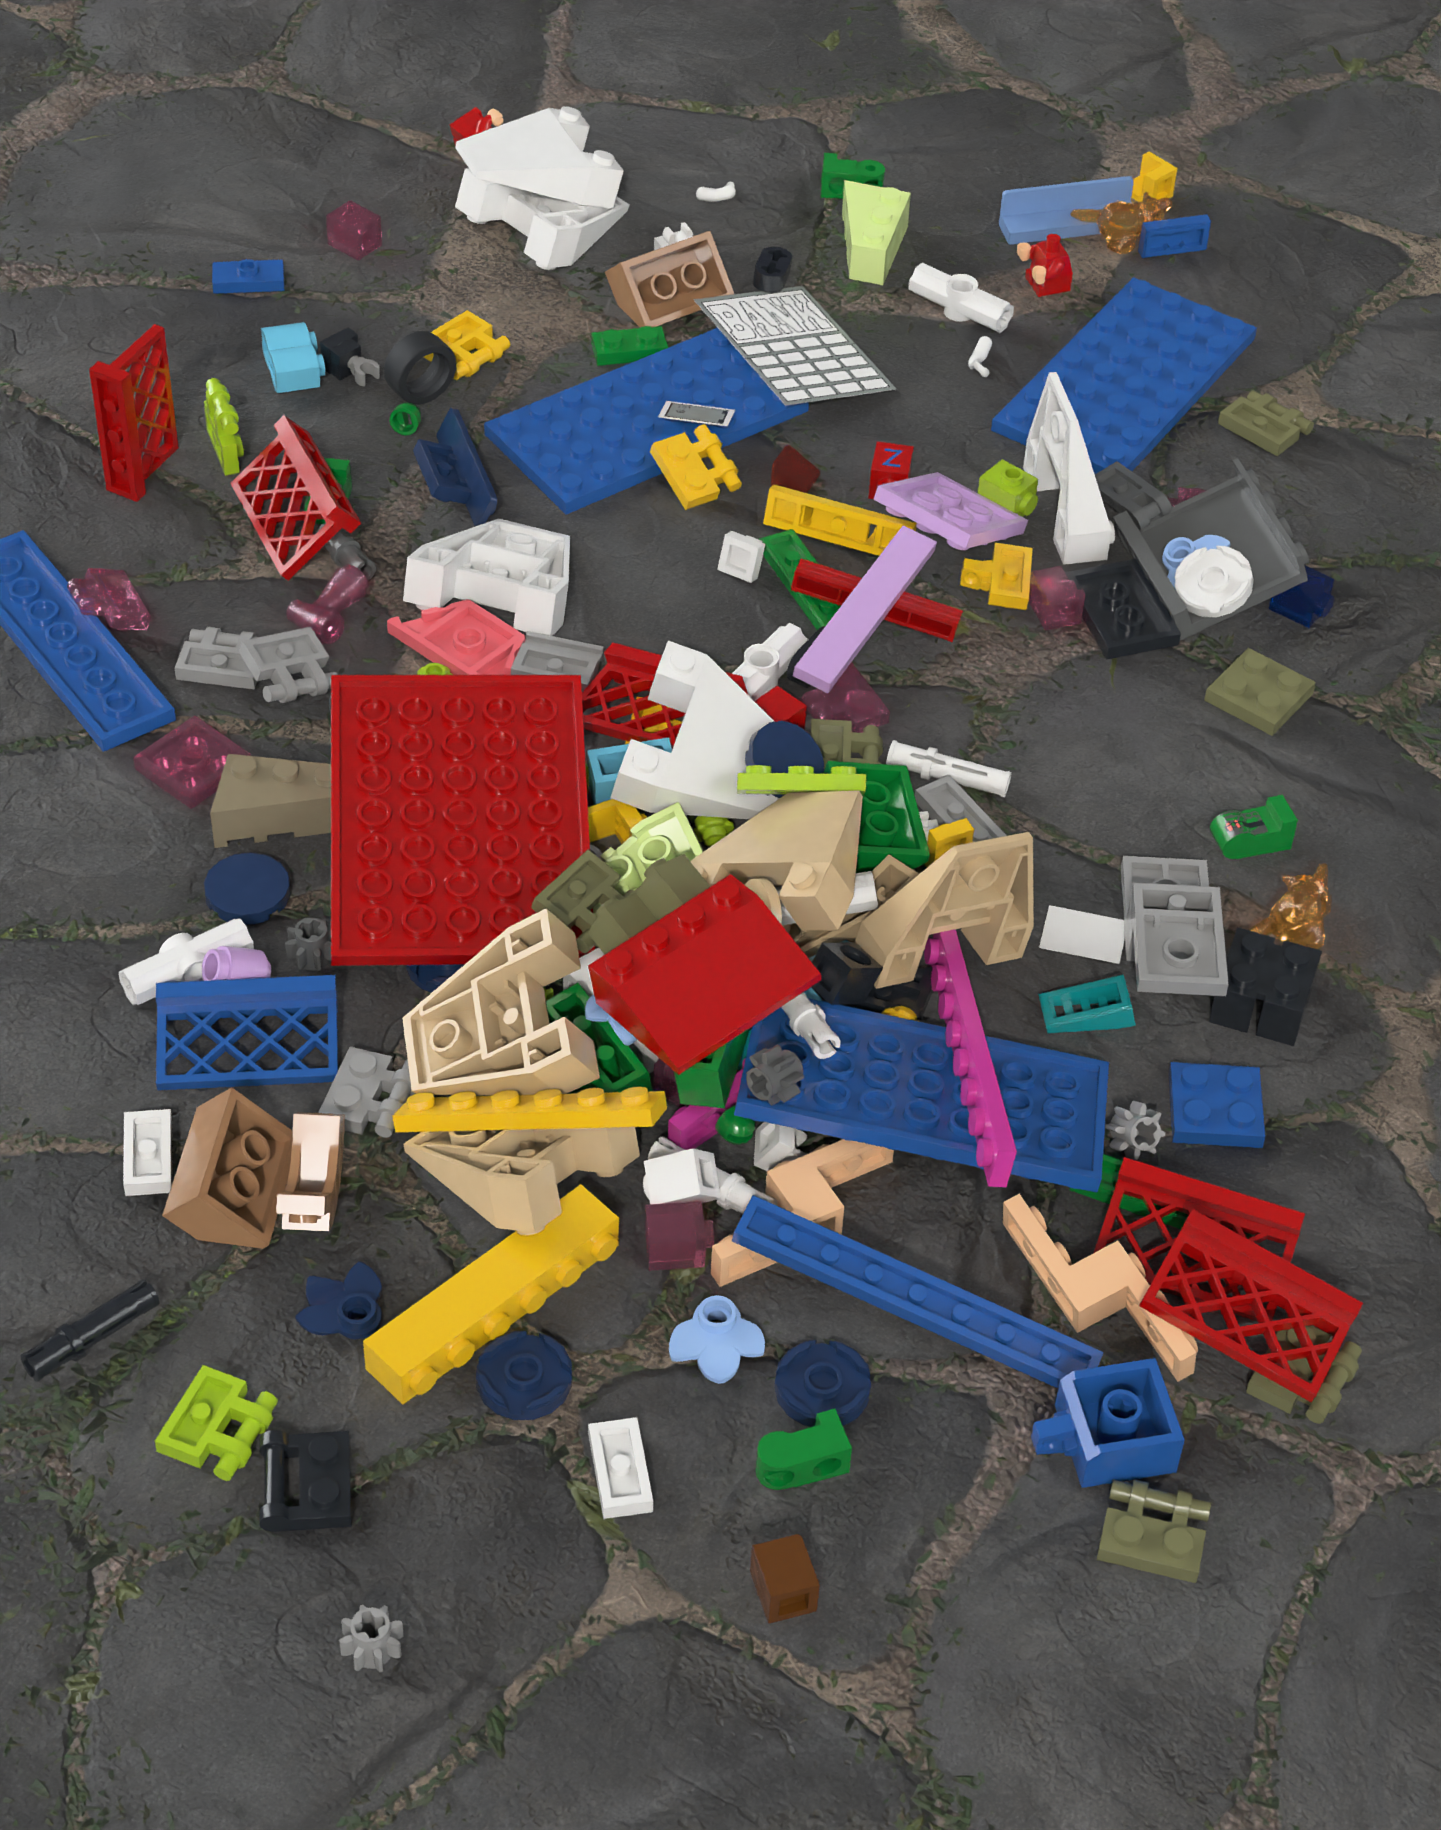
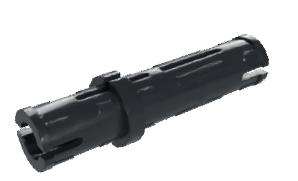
[20,1279,160,1382]

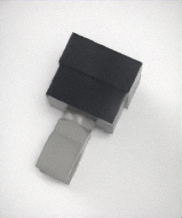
[320,327,380,386]

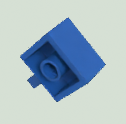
[1031,1358,1185,1488]

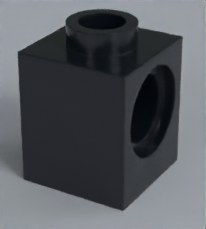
[812,942,883,1005]

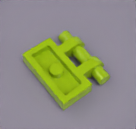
[204,378,244,476]
[155,1365,278,1481]

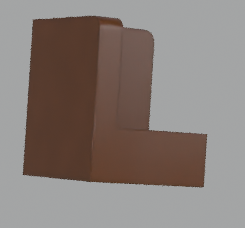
[750,1534,820,1624]

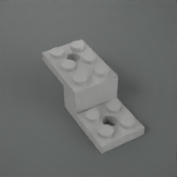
[1121,856,1229,996]

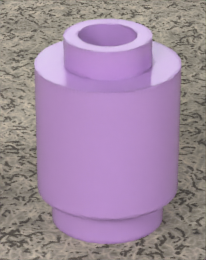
[202,946,271,981]

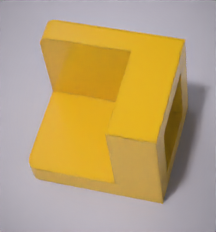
[1131,151,1177,209]

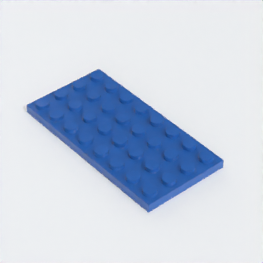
[991,277,1257,475]
[484,328,809,515]
[734,998,1109,1193]

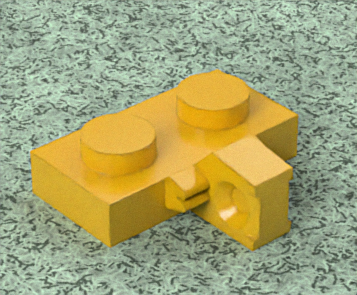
[960,542,1033,610]

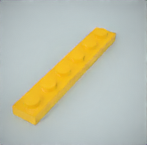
[392,1087,667,1132]

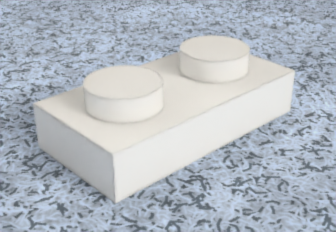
[123,1109,172,1196]
[588,1417,653,1519]

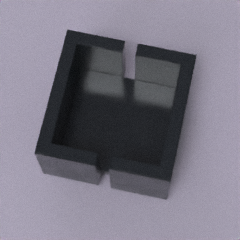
[1209,927,1322,1046]

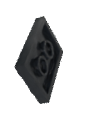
[1063,559,1181,660]

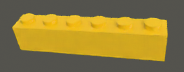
[363,1184,619,1405]

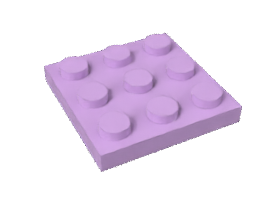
[874,472,1028,550]

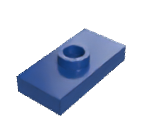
[1138,214,1211,258]
[212,259,284,294]

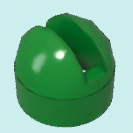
[389,403,421,435]
[715,1105,755,1145]

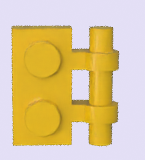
[424,310,510,380]
[650,424,742,510]

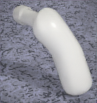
[696,181,736,202]
[968,336,992,377]

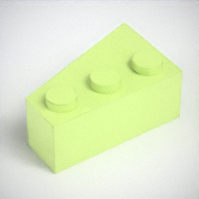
[842,180,911,285]

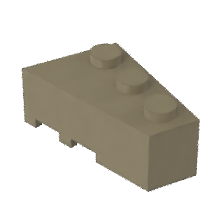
[210,754,331,848]

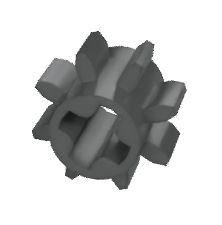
[285,917,331,971]
[746,1044,804,1106]

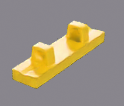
[763,485,917,556]

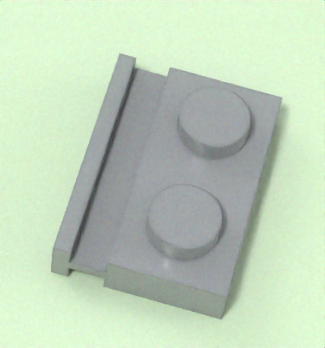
[511,631,604,692]

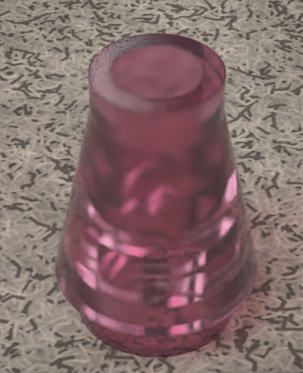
[312,564,369,621]
[287,600,345,644]

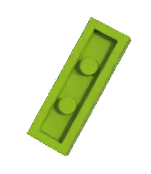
[737,765,866,795]

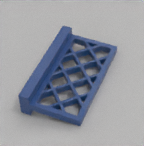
[156,975,338,1090]

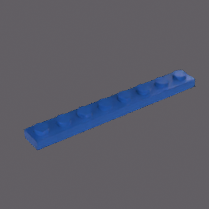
[732,1195,1104,1388]

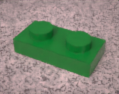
[591,326,668,366]

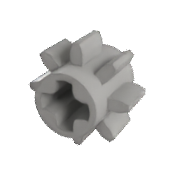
[1105,1101,1166,1160]
[339,1605,403,1672]

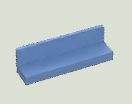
[999,176,1140,245]

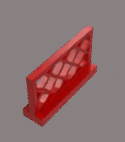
[89,324,179,502]
[230,415,361,581]
[582,642,748,749]
[1094,1157,1305,1321]
[1139,1209,1363,1403]

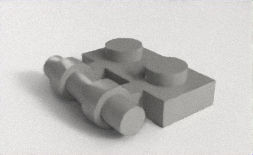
[175,627,258,689]
[238,627,338,703]
[318,1046,415,1138]

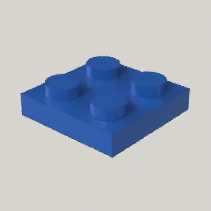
[1168,1062,1265,1148]

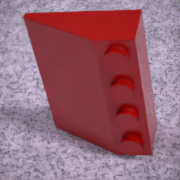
[588,874,822,1075]

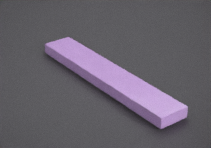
[793,525,937,693]

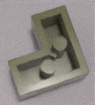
[587,854,710,955]

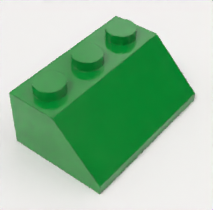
[824,761,930,873]

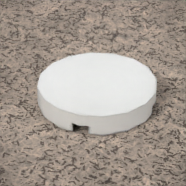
[1175,546,1254,617]

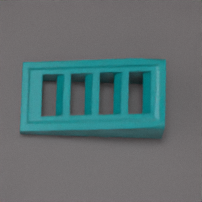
[1038,974,1136,1033]

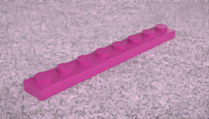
[924,929,1017,1187]

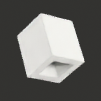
[643,1148,721,1211]

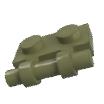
[1218,390,1314,456]
[810,719,883,769]
[531,849,634,953]
[1246,1315,1362,1424]
[1097,1480,1211,1583]

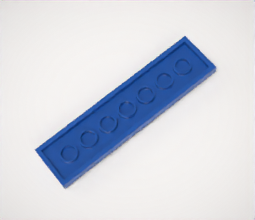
[0,530,176,752]

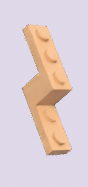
[711,1139,894,1287]
[1003,1194,1198,1382]

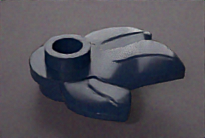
[295,1261,382,1339]

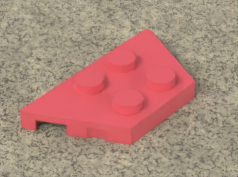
[387,599,526,675]

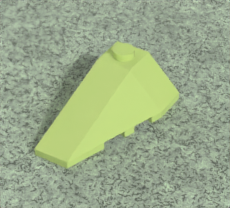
[593,802,704,915]

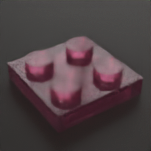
[133,715,251,809]

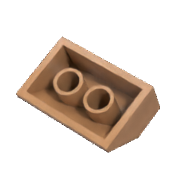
[605,231,734,327]
[162,1088,293,1249]

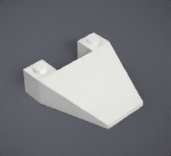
[455,106,624,209]
[455,168,629,270]
[1023,372,1115,565]
[403,519,570,636]
[610,641,780,819]

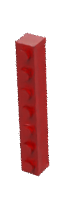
[791,558,963,642]

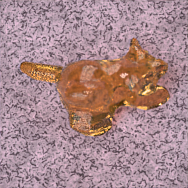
[1071,192,1172,254]
[1248,863,1332,949]

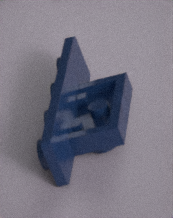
[413,408,497,526]

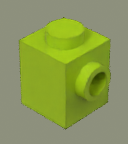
[978,459,1038,517]

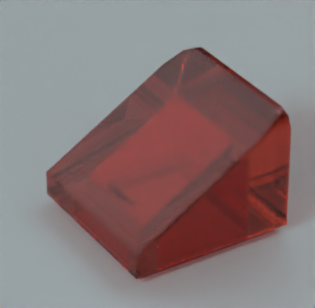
[771,445,820,493]

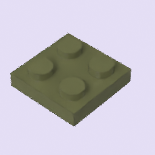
[1204,648,1316,736]

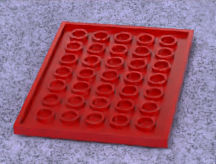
[331,675,595,966]

